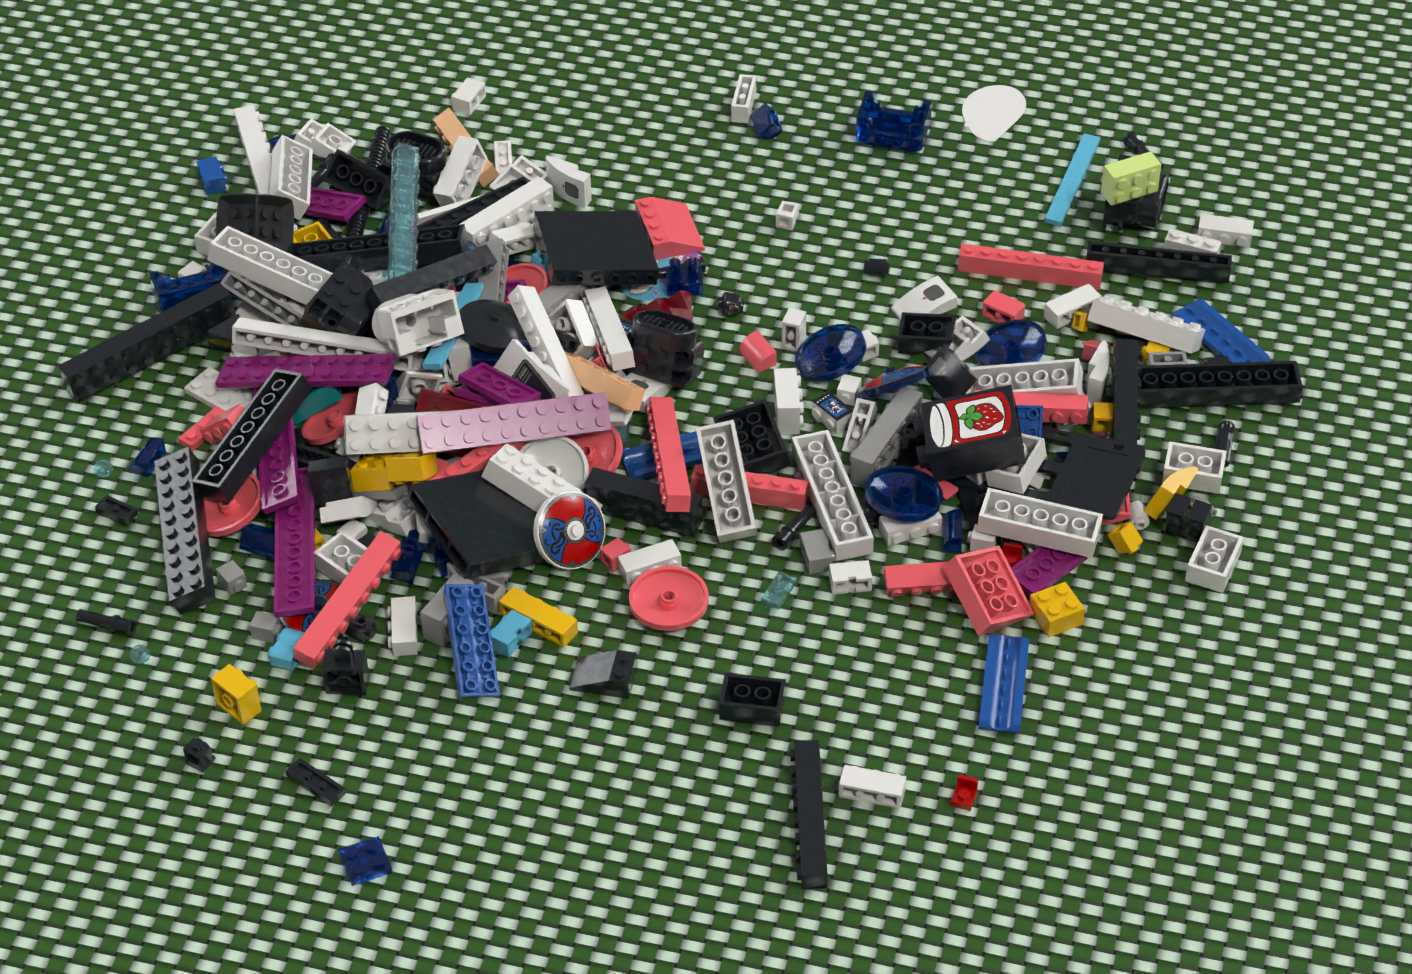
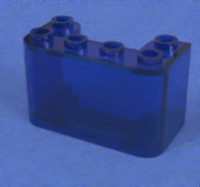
[856,91,932,152]
[149,263,227,313]

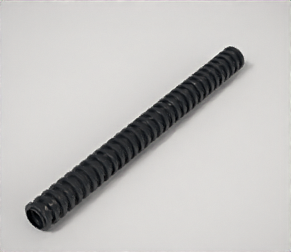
[346,126,391,237]

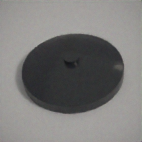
[459,299,528,353]

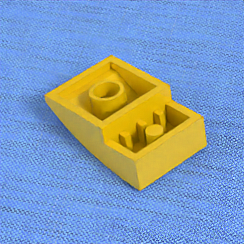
[1143,466,1199,519]

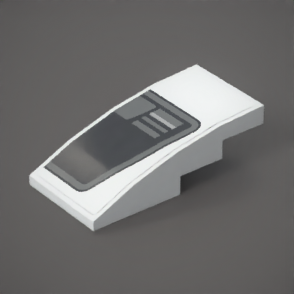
[494,339,570,400]

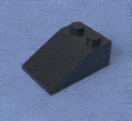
[897,312,957,354]
[569,650,638,699]

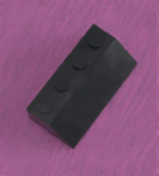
[322,149,401,210]

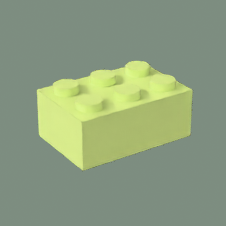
[1101,151,1161,205]

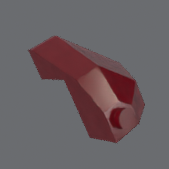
[620,290,693,322]

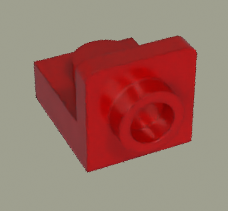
[1002,542,1023,567]
[951,774,979,811]

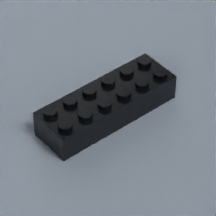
[585,467,702,538]

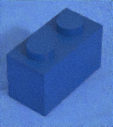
[196,156,228,195]

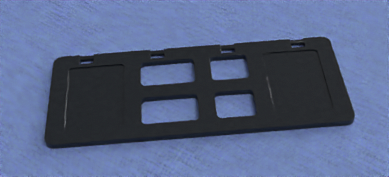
[895,415,1145,520]

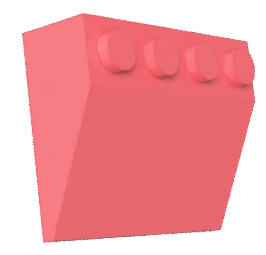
[635,197,705,260]
[943,546,1035,636]

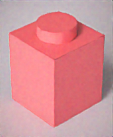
[600,537,631,572]

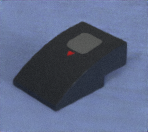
[920,344,978,399]

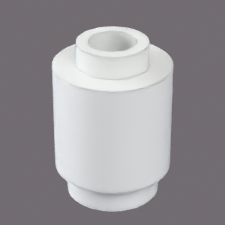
[1129,501,1149,530]

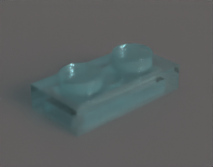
[761,572,797,610]

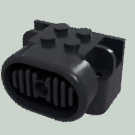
[377,131,447,207]
[1102,154,1169,231]
[300,255,374,337]
[622,310,705,389]

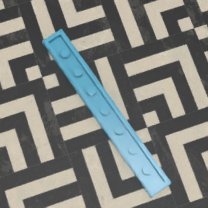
[1044,133,1100,227]
[423,283,484,370]

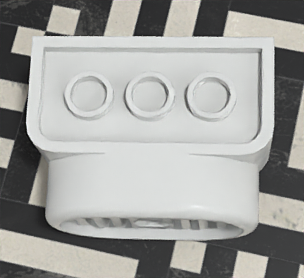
[372,289,464,356]

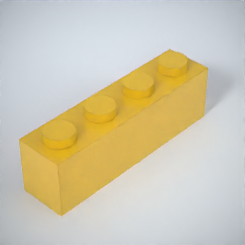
[499,587,578,648]

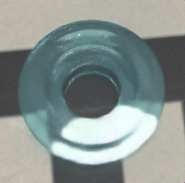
[93,460,113,478]
[130,645,150,664]

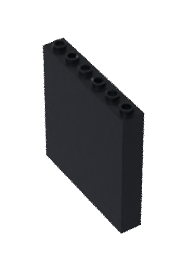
[533,211,659,285]
[406,470,546,579]

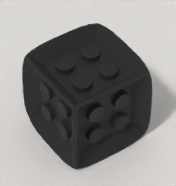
[216,193,294,252]

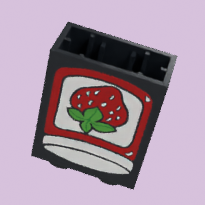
[913,385,1026,482]

